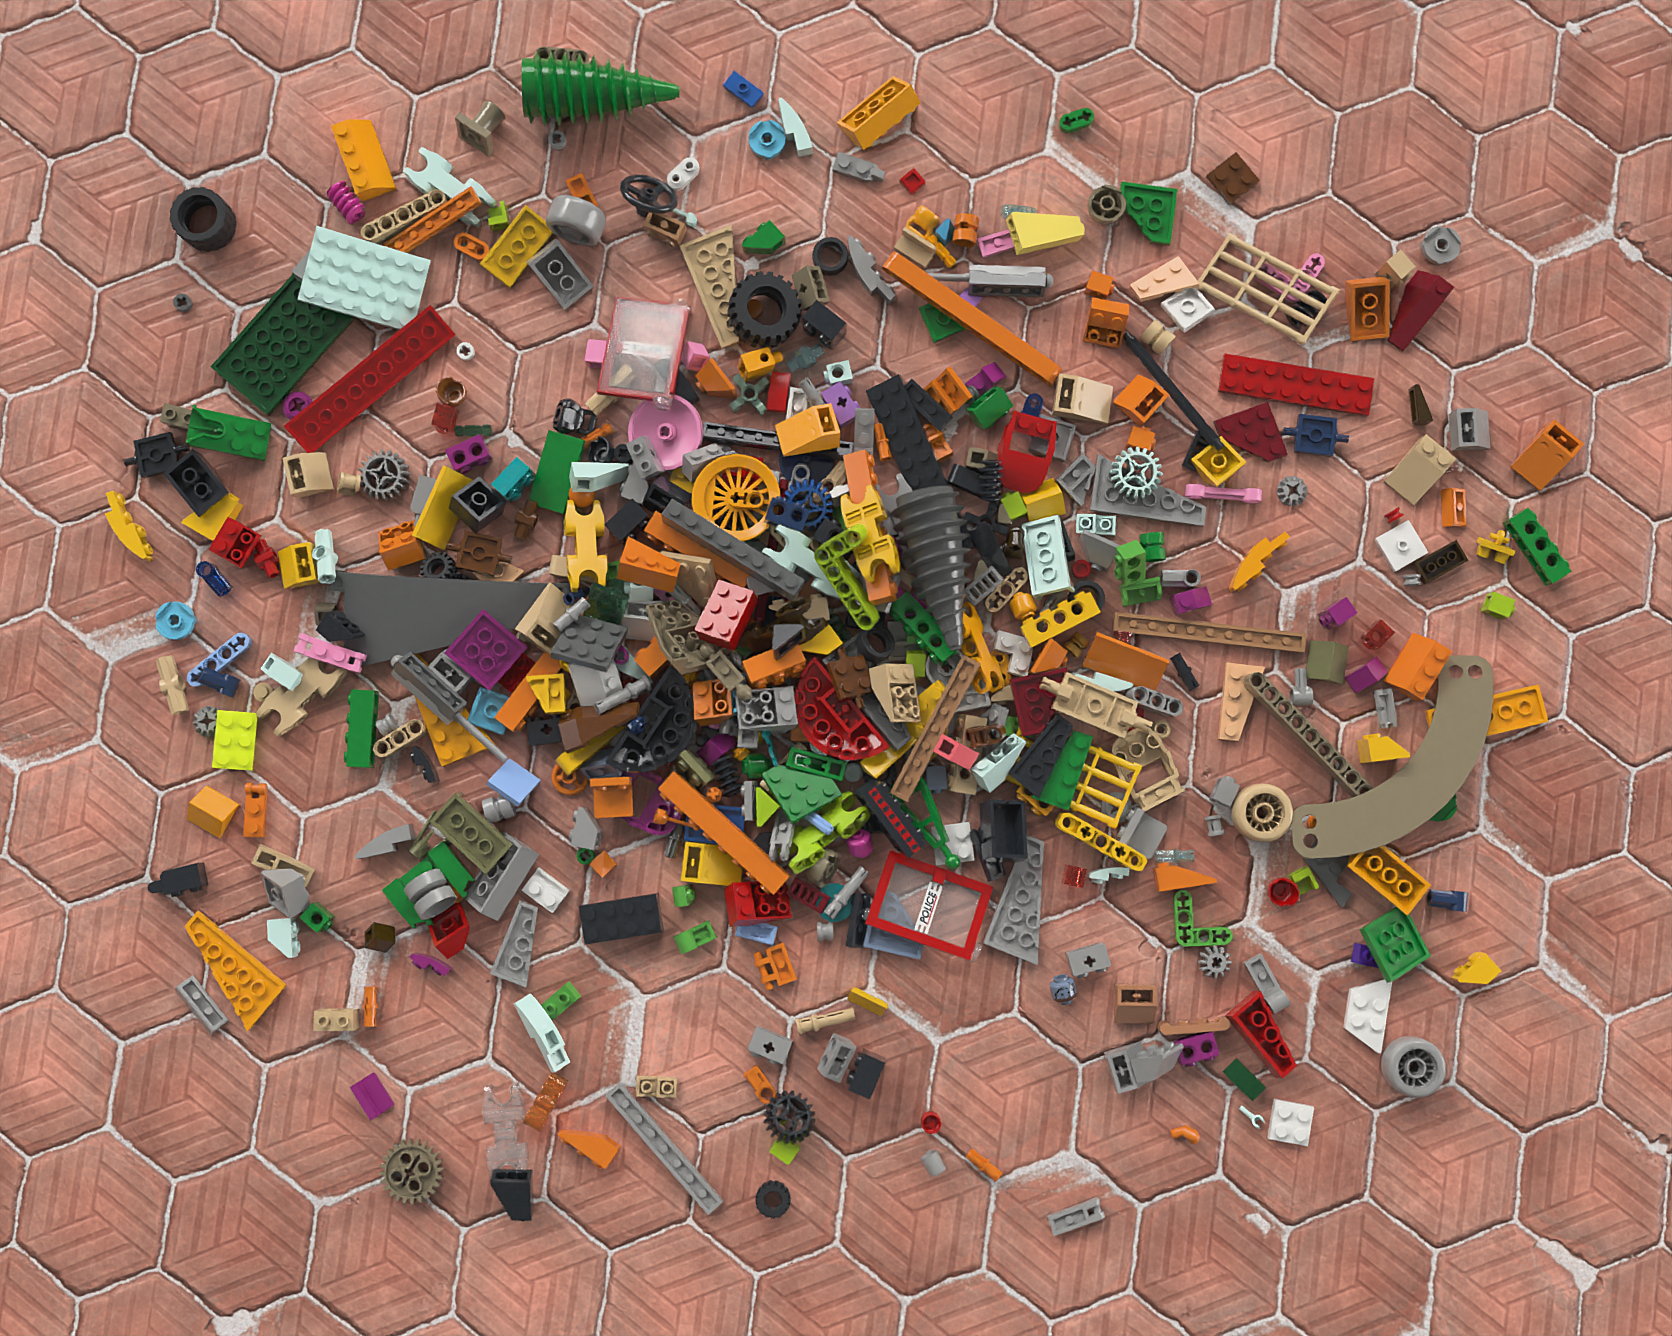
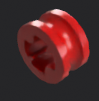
[1384,507,1404,524]

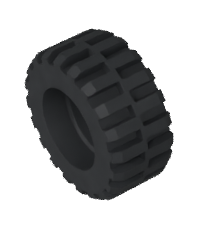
[727,271,802,349]

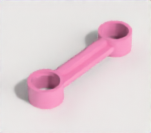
[1185,484,1262,503]

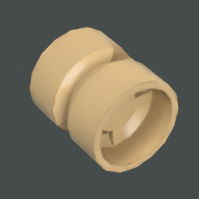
[1140,319,1176,355]

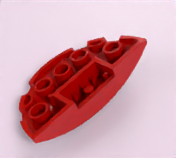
[794,657,890,760]

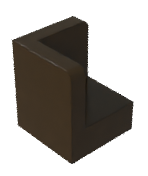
[364,922,396,953]

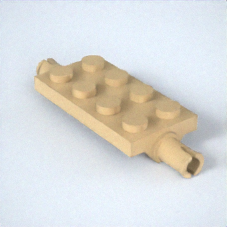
[1039,672,1153,739]

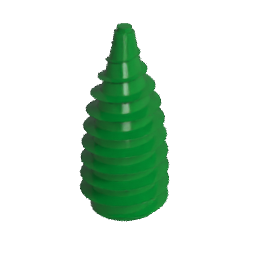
[521,49,680,126]

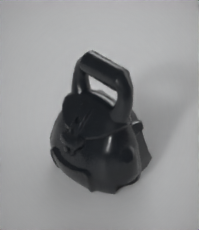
[553,398,598,436]

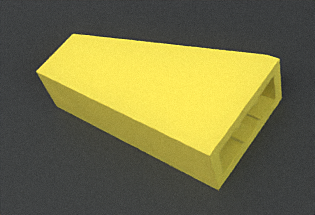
[1006,212,1085,255]

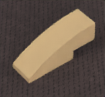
[251,844,315,887]

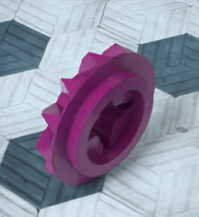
[283,392,312,420]

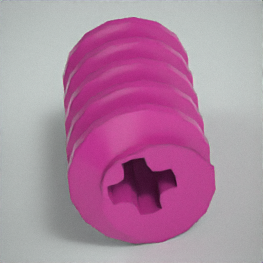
[326,181,365,224]

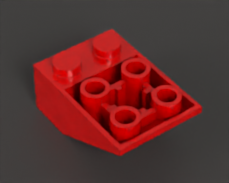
[724,881,792,927]

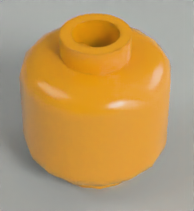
[1009,592,1037,621]

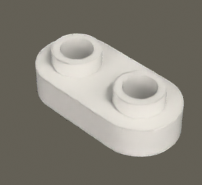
[667,157,700,191]

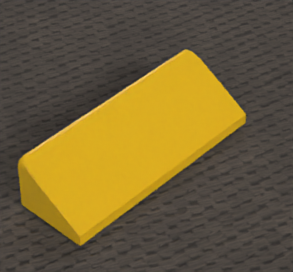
[860,733,917,779]

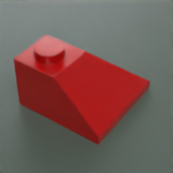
[428,902,470,960]

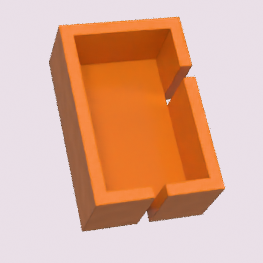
[742,644,806,690]

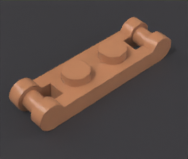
[1157,1016,1230,1035]

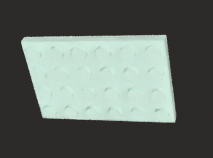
[298,226,431,330]

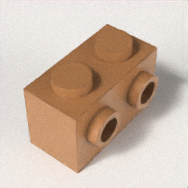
[643,212,687,247]

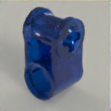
[1021,393,1043,417]

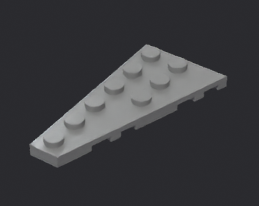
[983,835,1044,965]

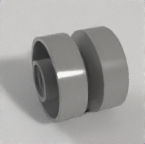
[404,869,457,920]

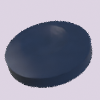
[779,452,834,486]

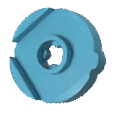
[749,120,786,160]
[155,602,197,640]

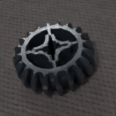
[763,1090,816,1145]

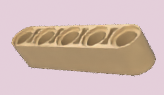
[361,190,448,245]

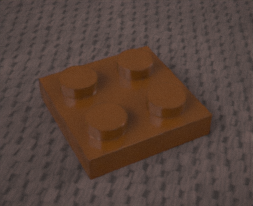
[1206,152,1260,205]

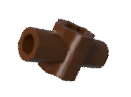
[514,499,539,539]

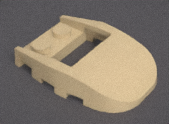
[1112,728,1185,811]

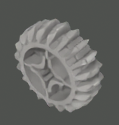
[358,450,410,501]

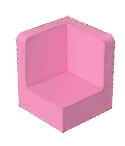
[585,339,607,369]
[681,341,710,372]

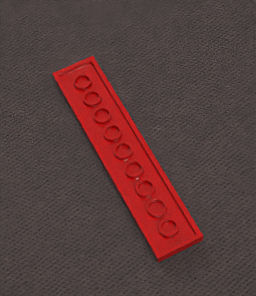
[284,305,456,453]

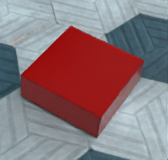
[899,168,926,196]

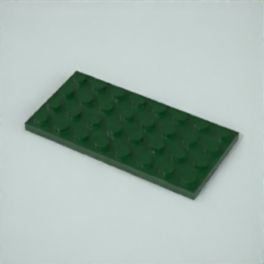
[210,274,356,416]

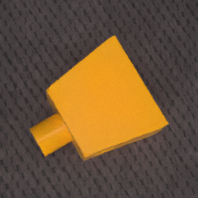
[737,347,783,383]

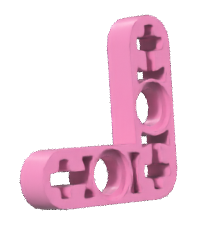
[1255,254,1325,303]

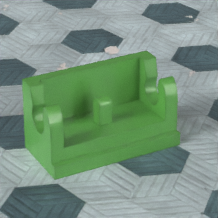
[1119,577,1162,606]

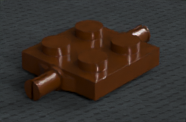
[446,530,512,576]
[826,646,874,710]

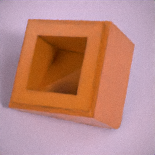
[589,850,618,878]

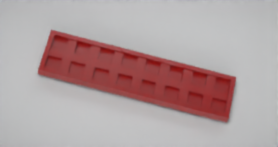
[1218,353,1375,417]

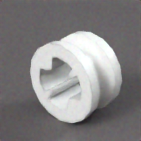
[456,342,475,360]

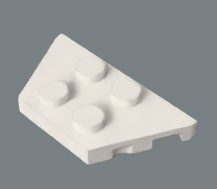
[1343,979,1392,1053]

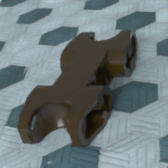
[736,598,827,660]

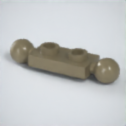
[700,643,752,701]

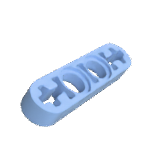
[187,633,252,687]

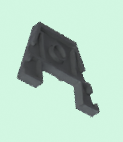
[1303,838,1385,907]

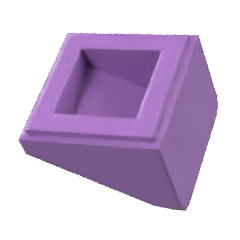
[960,287,982,307]

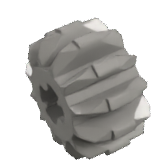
[1198,945,1232,979]

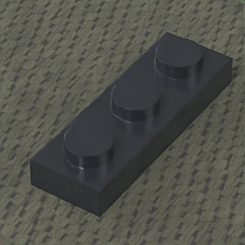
[905,379,953,431]

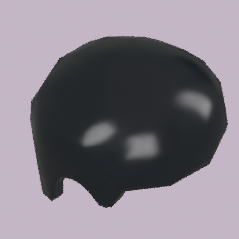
[588,436,615,463]

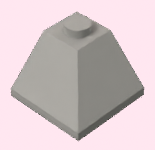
[1078,529,1120,572]

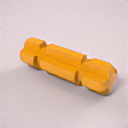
[927,235,956,268]

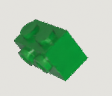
[966,386,1013,429]

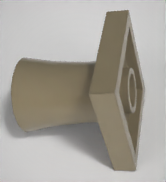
[455,100,505,157]

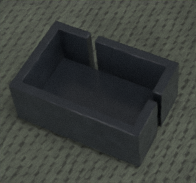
[980,799,1028,863]

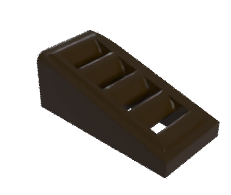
[1409,384,1433,426]

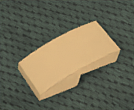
[635,1075,677,1098]

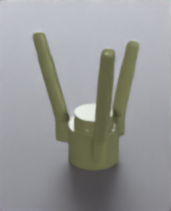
[409,810,449,859]

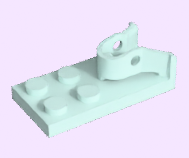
[1021,515,1075,600]

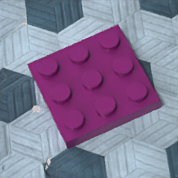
[444,609,528,691]

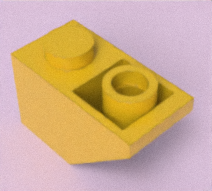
[1450,952,1501,984]

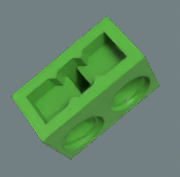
[1114,540,1146,586]

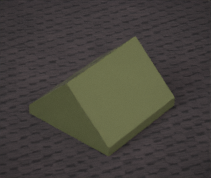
[1306,640,1349,685]

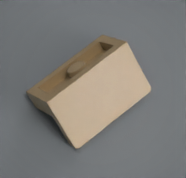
[894,227,936,269]

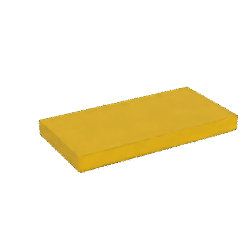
[479,205,553,289]
[412,465,473,550]

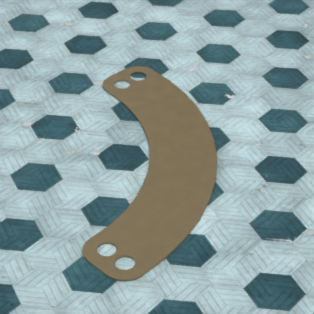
[1291,655,1493,859]

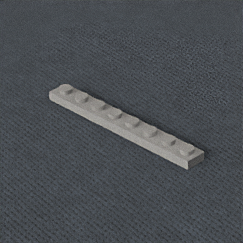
[605,1081,723,1215]

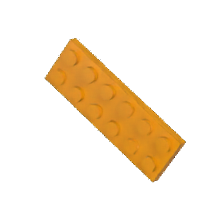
[1425,684,1549,736]

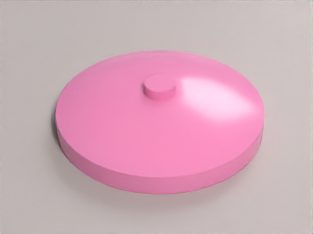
[628,395,703,471]

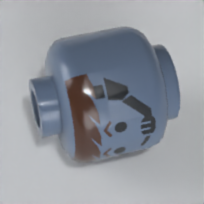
[1050,974,1077,1005]

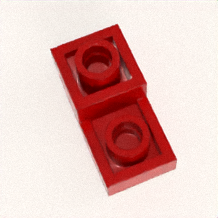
[767,371,791,413]

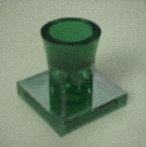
[583,578,630,626]

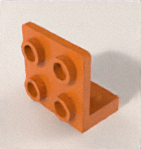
[590,777,634,818]

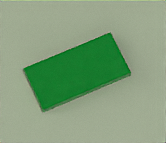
[529,430,586,514]

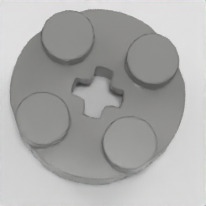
[1420,226,1461,266]

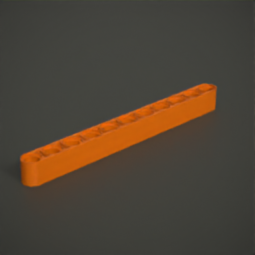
[882,251,1062,386]

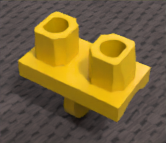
[1476,530,1516,564]

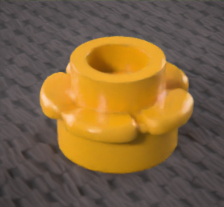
[733,746,751,761]

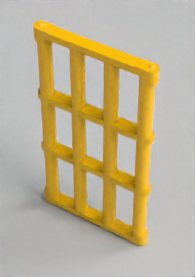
[1004,726,1142,829]

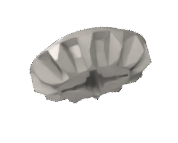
[1277,476,1308,506]
[193,706,219,737]
[1101,792,1132,823]

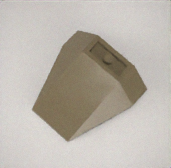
[645,599,732,675]

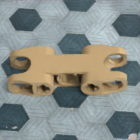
[256,658,349,737]

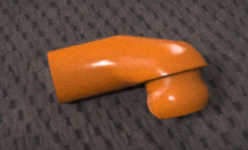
[1170,1125,1200,1144]

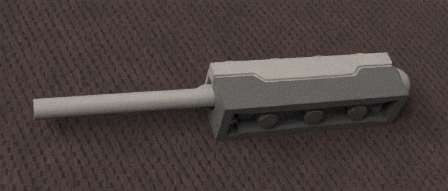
[927,265,1054,297]
[391,652,508,762]

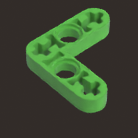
[1173,889,1233,946]

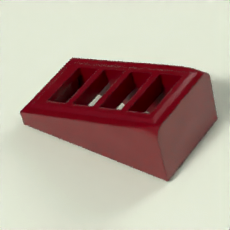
[786,877,831,914]

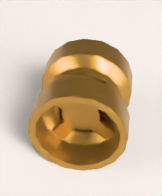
[1063,632,1090,658]

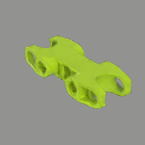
[778,791,870,874]

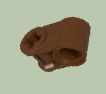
[967,724,1006,749]

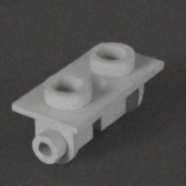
[1373,688,1398,729]

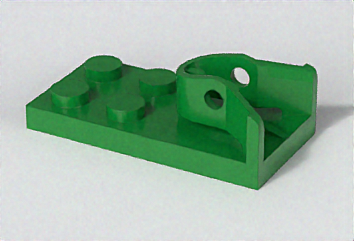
[185,405,272,461]

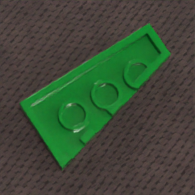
[1031,730,1093,810]

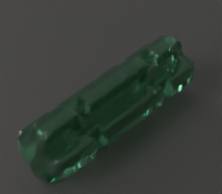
[454,424,492,437]

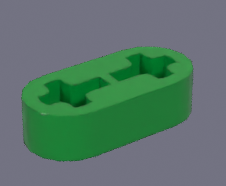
[1059,108,1094,134]

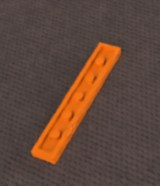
[382,186,482,253]

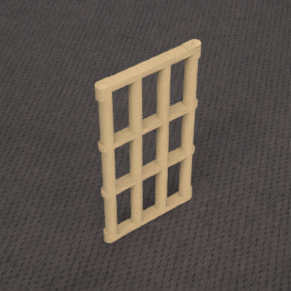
[1197,233,1340,346]

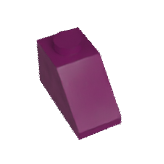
[1170,587,1212,616]

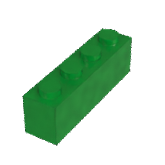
[344,689,379,768]

